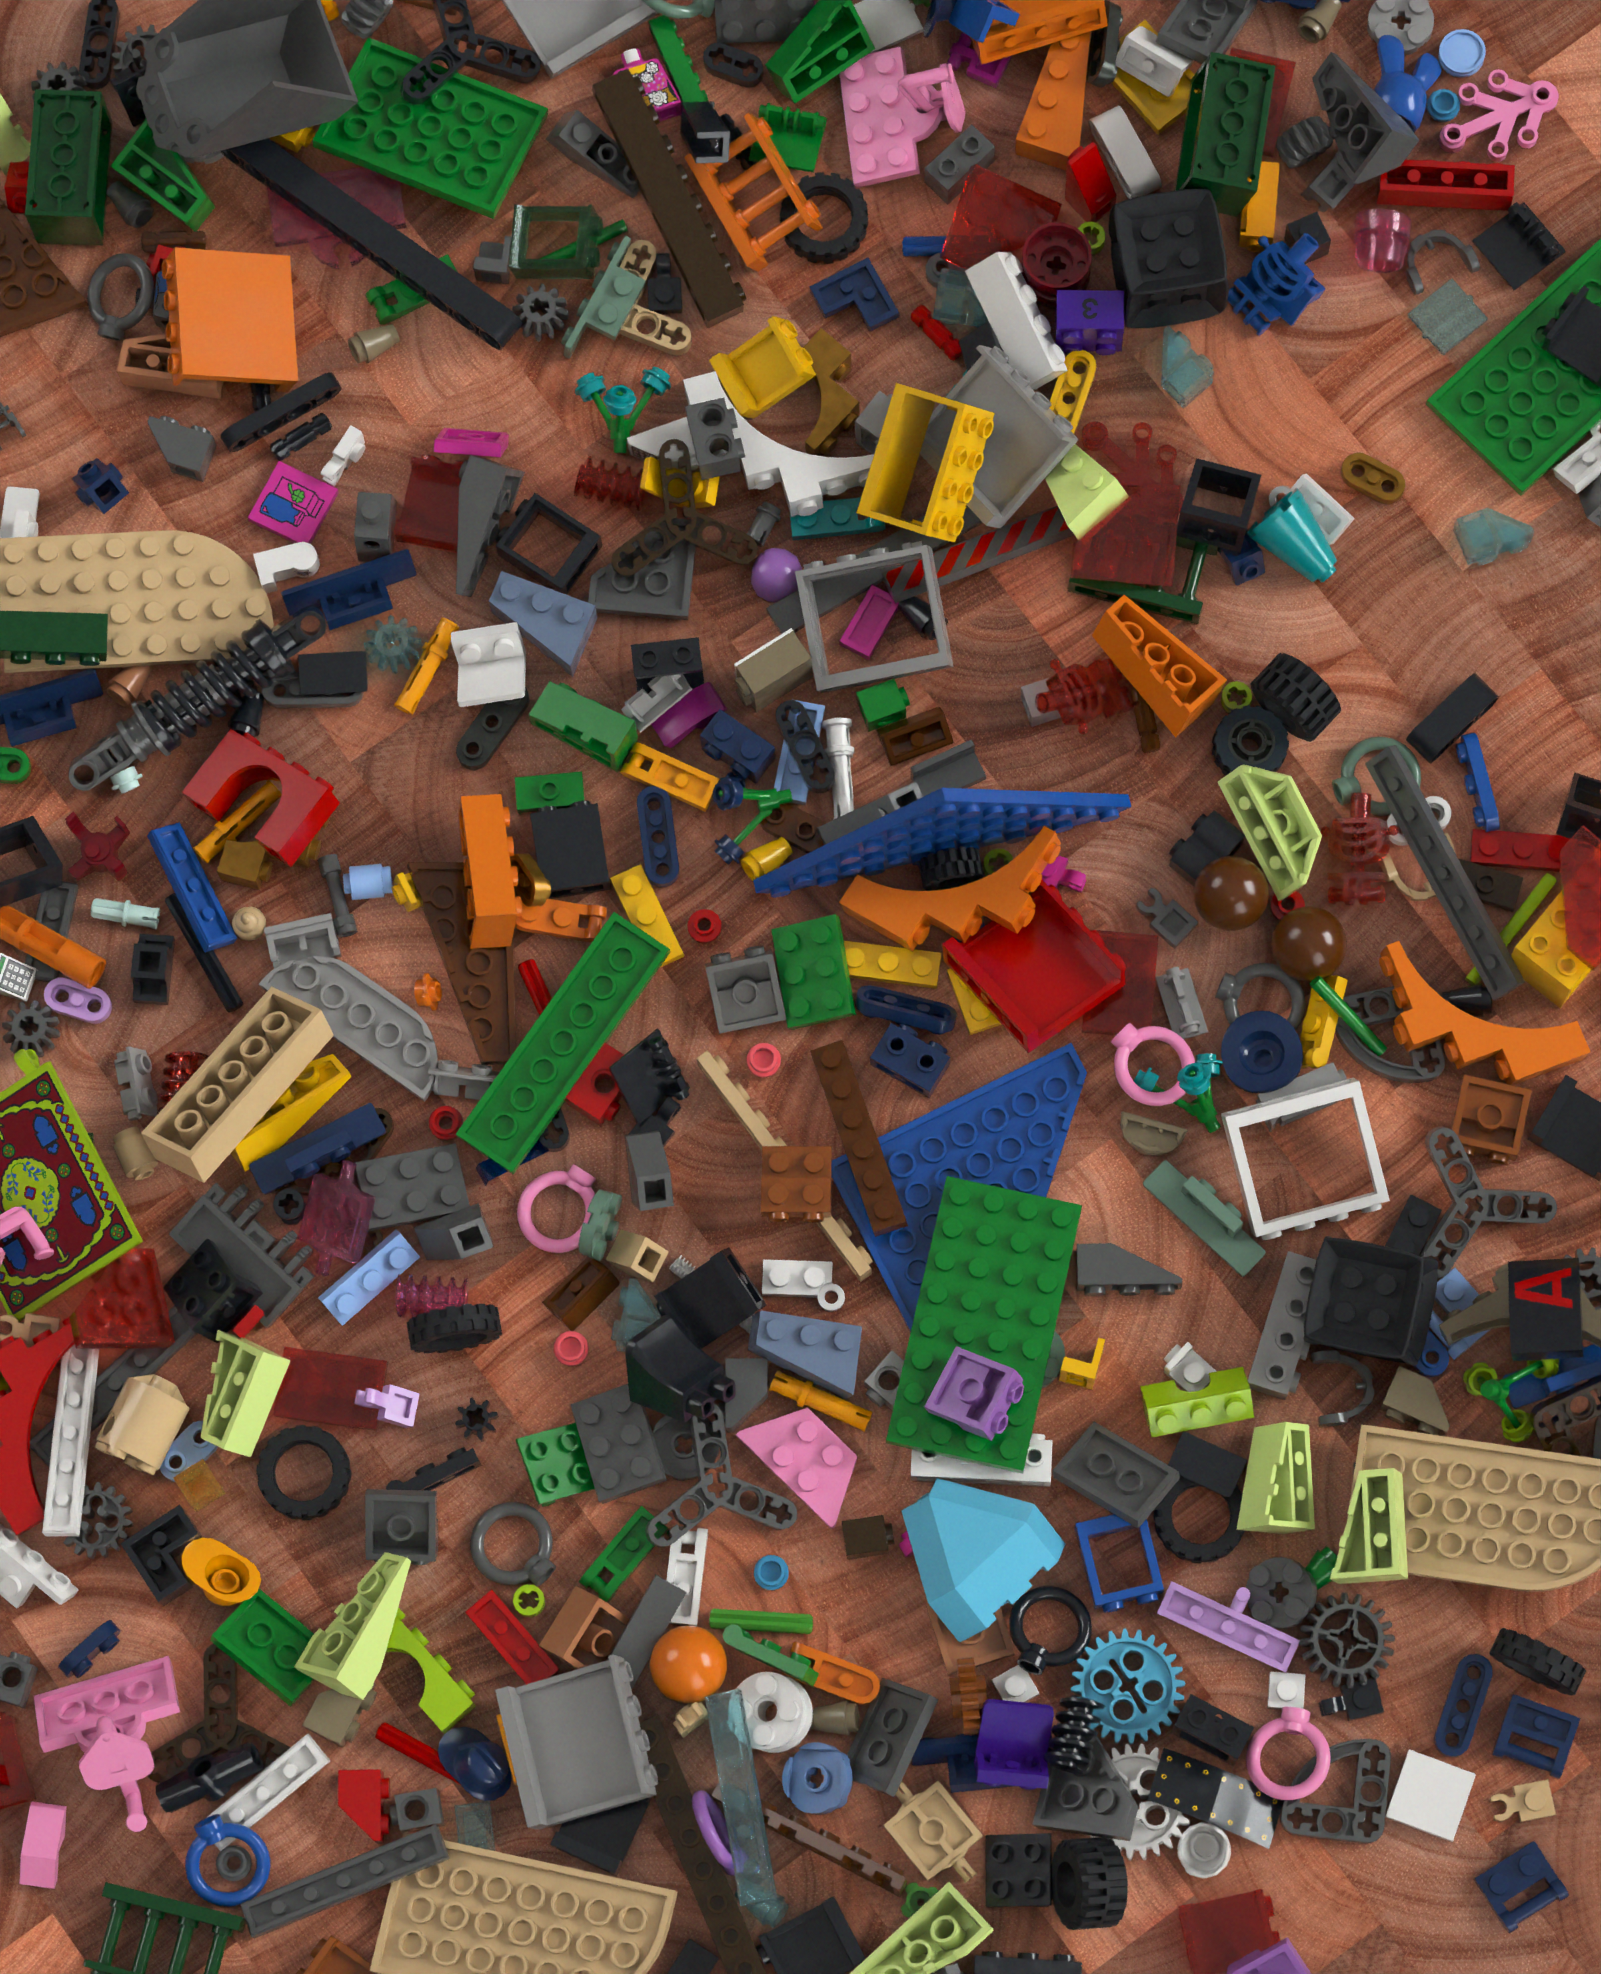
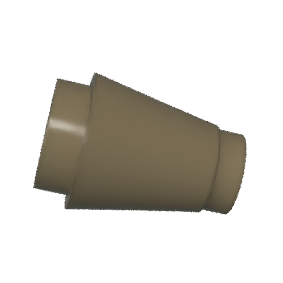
[1297,0,1342,43]
[348,324,400,363]
[809,1700,859,1736]

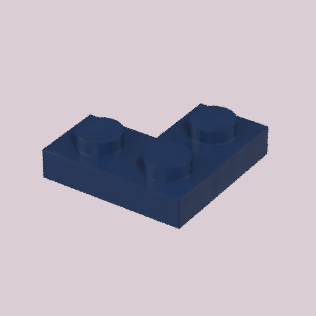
[809,257,899,332]

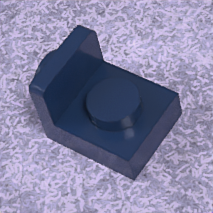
[1218,531,1265,585]

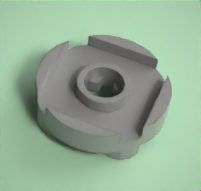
[1367,0,1434,56]

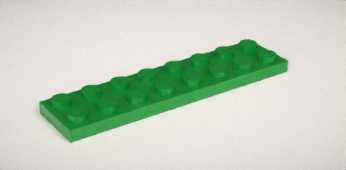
[456,912,671,1174]

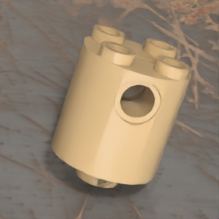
[94,1374,190,1475]

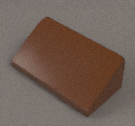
[877,707,954,766]
[542,1257,620,1331]

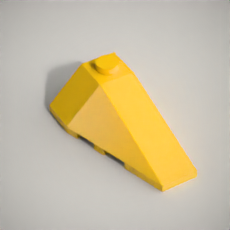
[230,1054,351,1172]

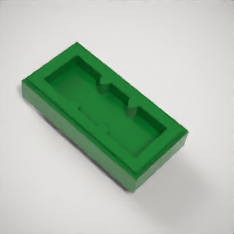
[514,771,585,813]

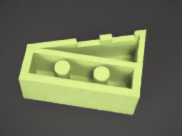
[1045,444,1131,546]
[200,1330,291,1457]

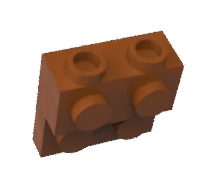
[1449,1075,1532,1165]
[761,1146,832,1223]

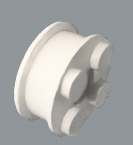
[729,1672,813,1753]

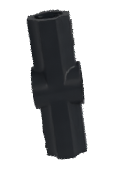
[156,1742,263,1813]

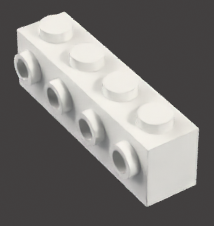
[965,252,1068,390]
[911,1433,1052,1487]

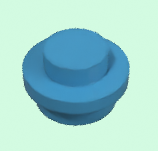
[1427,89,1460,122]
[754,1555,789,1591]

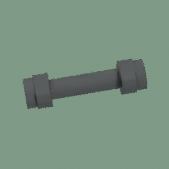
[317,854,358,938]

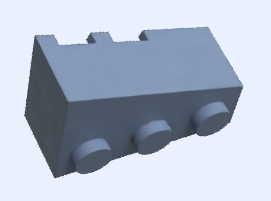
[489,571,598,677]
[748,1310,862,1400]

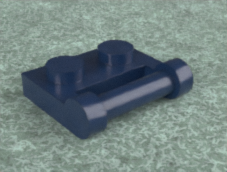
[1492,1694,1580,1779]
[1473,1841,1569,1934]

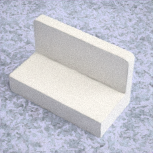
[1115,26,1194,97]

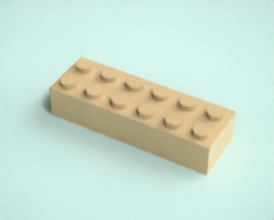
[141,986,334,1183]

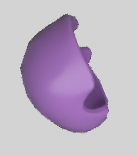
[751,548,802,602]

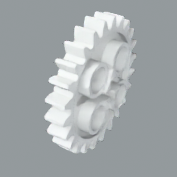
[1090,1744,1190,1860]

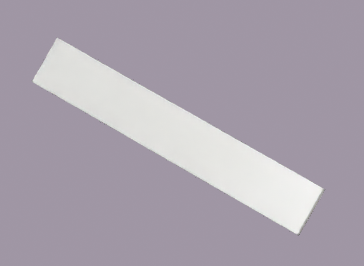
[42,1333,101,1537]

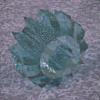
[364,615,422,674]

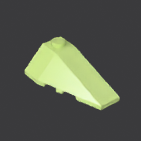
[294,1552,411,1700]
[850,1882,994,1974]

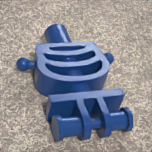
[1228,233,1319,336]

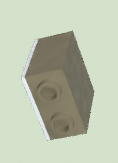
[734,628,813,713]

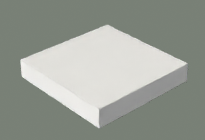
[1385,1749,1476,1842]

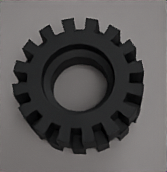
[918,847,984,891]

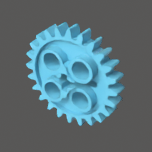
[1071,1628,1185,1745]

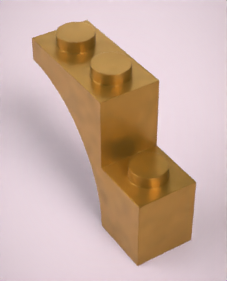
[803,328,860,456]
[217,817,330,890]

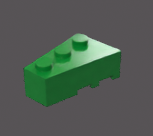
[765,0,875,103]
[529,681,638,773]

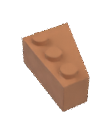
[117,333,224,399]

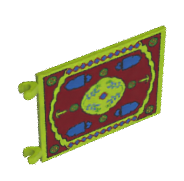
[0,1049,143,1322]

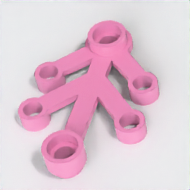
[1439,70,1559,162]

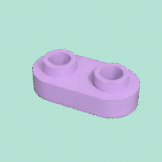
[44,978,112,1024]

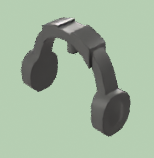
[1405,229,1480,295]
[1311,1350,1374,1427]

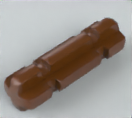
[141,231,207,252]
[1131,689,1160,753]

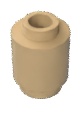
[113,1127,158,1180]

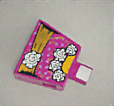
[613,48,681,121]

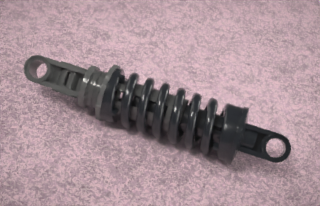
[69,606,326,791]

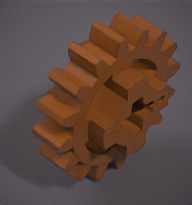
[949,1658,987,1735]

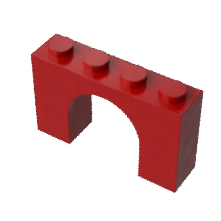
[182,729,340,867]

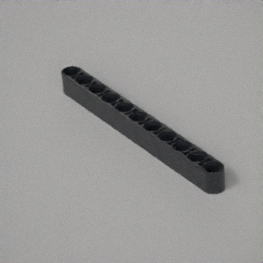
[220,138,522,350]

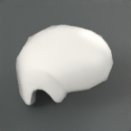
[1177,1822,1231,1879]

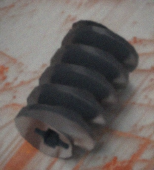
[1044,1695,1105,1775]

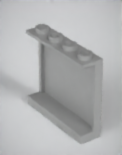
[501,0,659,79]
[920,345,1079,529]
[495,1655,658,1830]

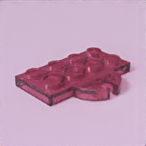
[267,167,407,269]

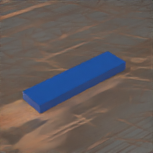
[147,822,237,952]

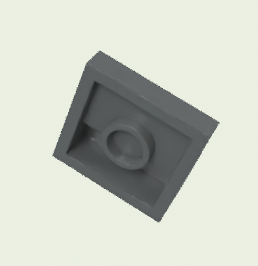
[705,945,786,1034]
[365,1489,438,1565]

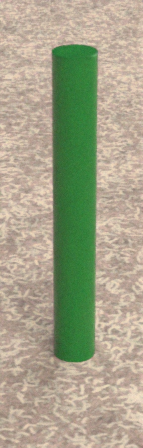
[533,219,628,273]
[1310,976,1387,1056]

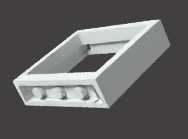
[1221,1077,1390,1240]

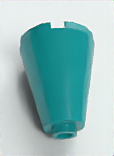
[1246,488,1337,583]

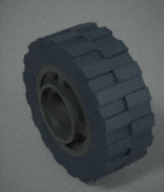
[1211,705,1289,776]

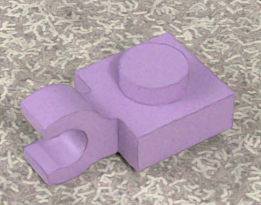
[354,1384,419,1428]

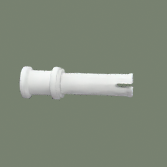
[822,718,855,819]

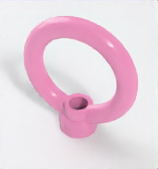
[1111,1023,1195,1106]
[517,1164,596,1253]
[1246,1707,1331,1801]

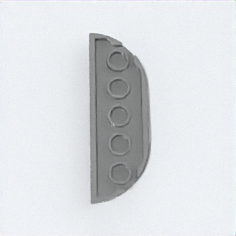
[259,956,438,1102]

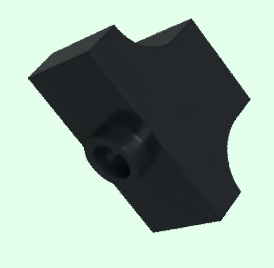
[130,934,175,1005]

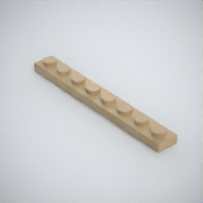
[696,1050,873,1282]

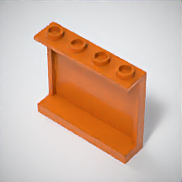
[970,0,1108,64]
[162,248,298,392]

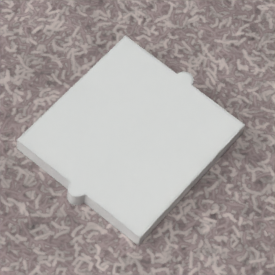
[854,0,924,53]

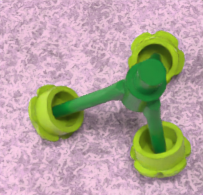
[1463,1359,1559,1443]

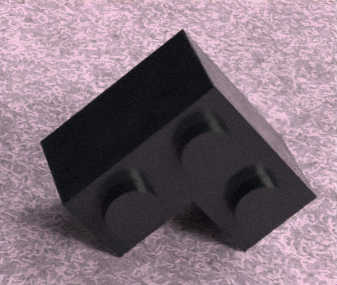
[121,1504,203,1607]

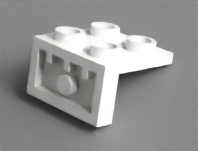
[451,622,526,707]

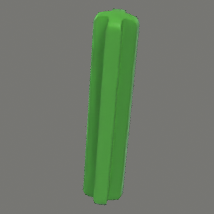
[709,1609,813,1634]

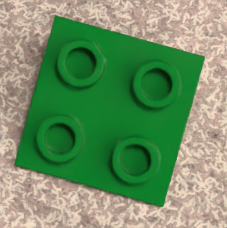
[749,103,827,173]
[516,1422,595,1507]

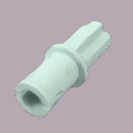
[91,898,160,929]

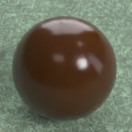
[1193,856,1269,931]
[1271,906,1347,982]

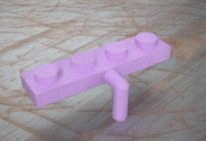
[1157,1581,1300,1673]

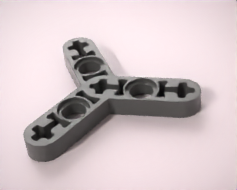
[1419,1126,1557,1278]
[645,1404,798,1547]

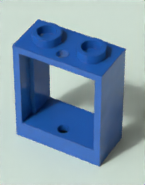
[1075,1514,1164,1613]

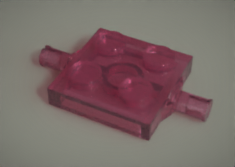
[298,1161,376,1276]

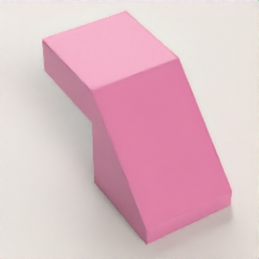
[19,1802,66,1889]

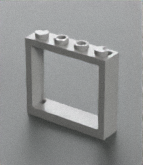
[795,541,954,693]

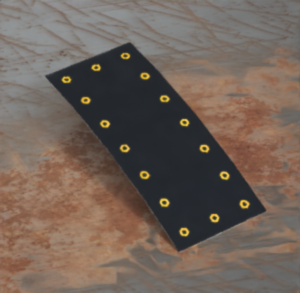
[1147,1748,1284,1849]

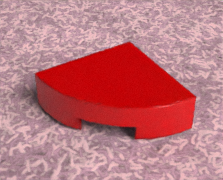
[231,1304,265,1338]

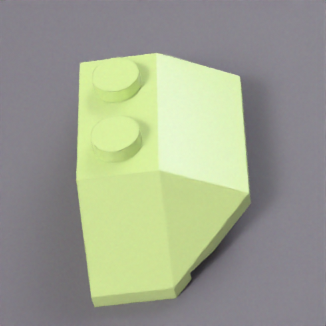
[1218,764,1322,901]

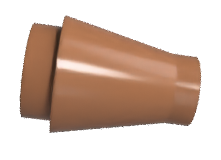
[106,665,153,707]

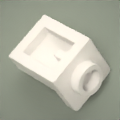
[1163,1342,1217,1392]

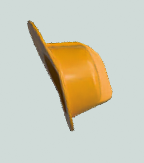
[181,1538,261,1606]

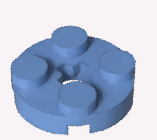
[782,1742,853,1815]

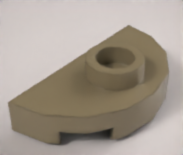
[1120,1111,1188,1156]

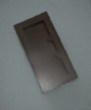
[1459,859,1523,912]

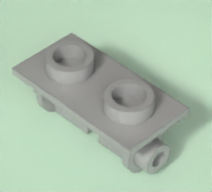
[621,674,692,733]
[1155,967,1208,1039]
[114,1046,158,1121]
[428,1060,499,1100]

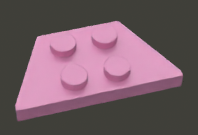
[736,1408,858,1530]

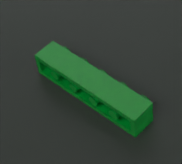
[648,15,709,102]

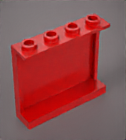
[942,880,1126,1053]

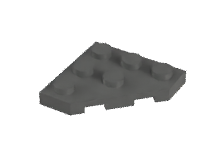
[588,518,696,620]
[1032,1723,1138,1841]

